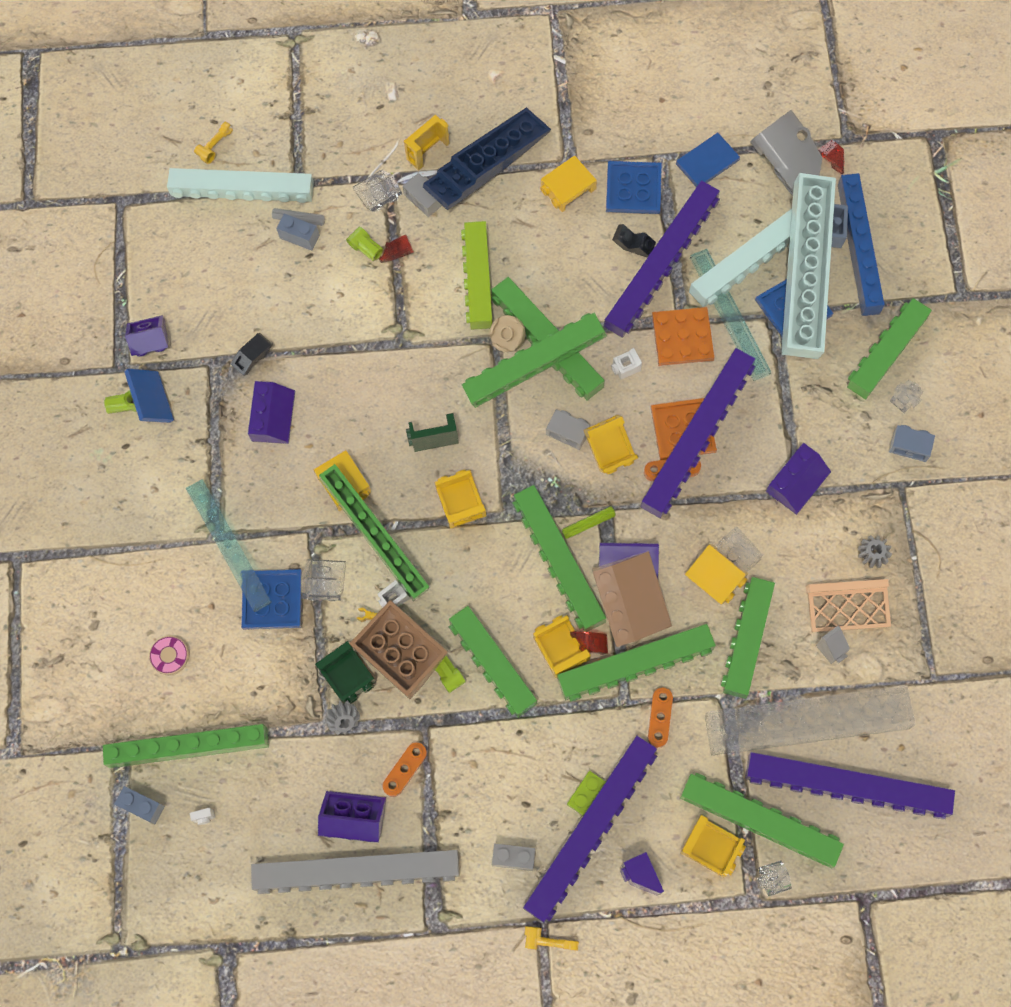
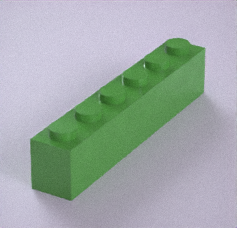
[847,298,932,400]
[720,577,775,699]
[448,606,537,718]

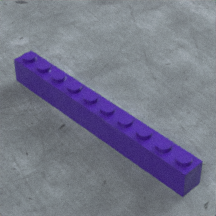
[604,180,720,338]
[641,348,756,519]
[523,736,658,923]
[745,752,955,819]

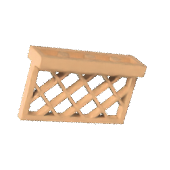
[806,579,891,632]

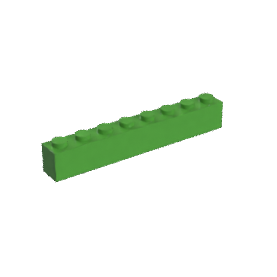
[491,277,605,401]
[462,312,607,408]
[319,464,429,602]
[512,485,606,633]
[557,624,716,702]
[103,724,269,768]
[680,773,844,869]

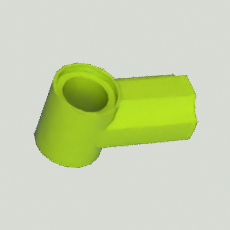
[346,226,383,261]
[104,390,137,414]
[435,656,466,693]

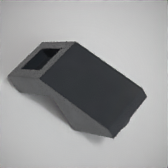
[612,224,656,258]
[231,333,273,376]

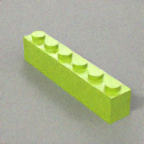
[461,221,492,330]

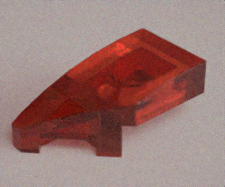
[818,139,845,174]
[379,234,414,263]
[570,631,608,655]

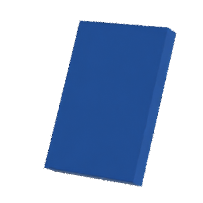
[676,132,740,187]
[124,369,174,423]

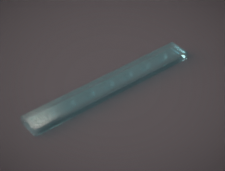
[690,249,771,381]
[186,479,272,612]

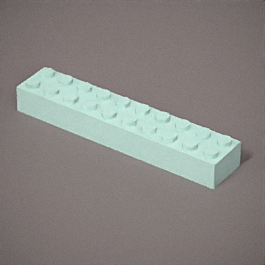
[781,173,836,359]

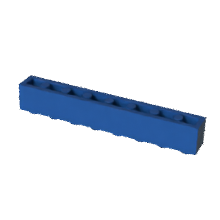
[838,173,885,316]

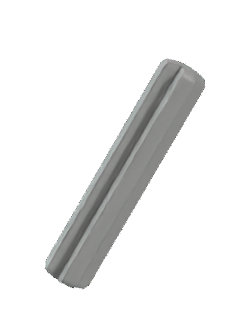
[272,208,325,226]

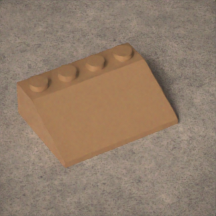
[592,551,672,647]
[349,600,448,700]

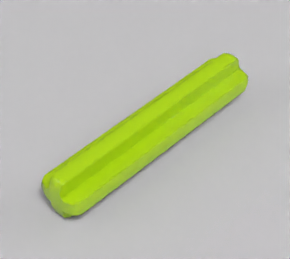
[562,507,616,539]

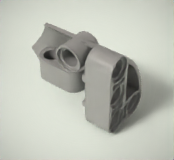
[750,110,822,196]

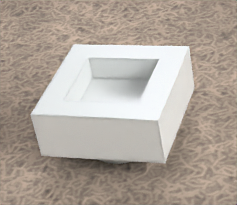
[190,808,215,825]

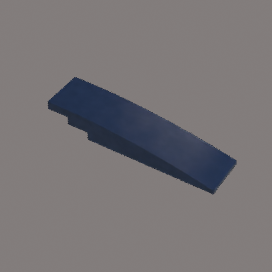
[423,107,551,210]

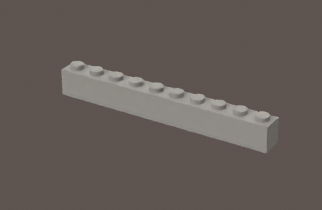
[251,850,460,894]

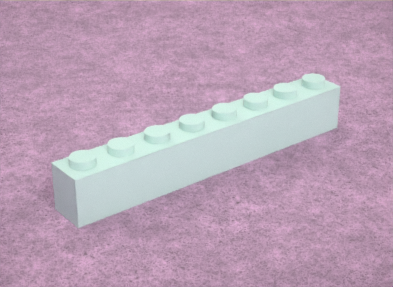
[167,168,314,203]
[689,209,792,307]

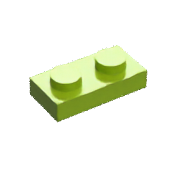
[567,770,606,816]

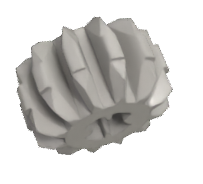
[858,535,892,568]
[325,700,360,735]

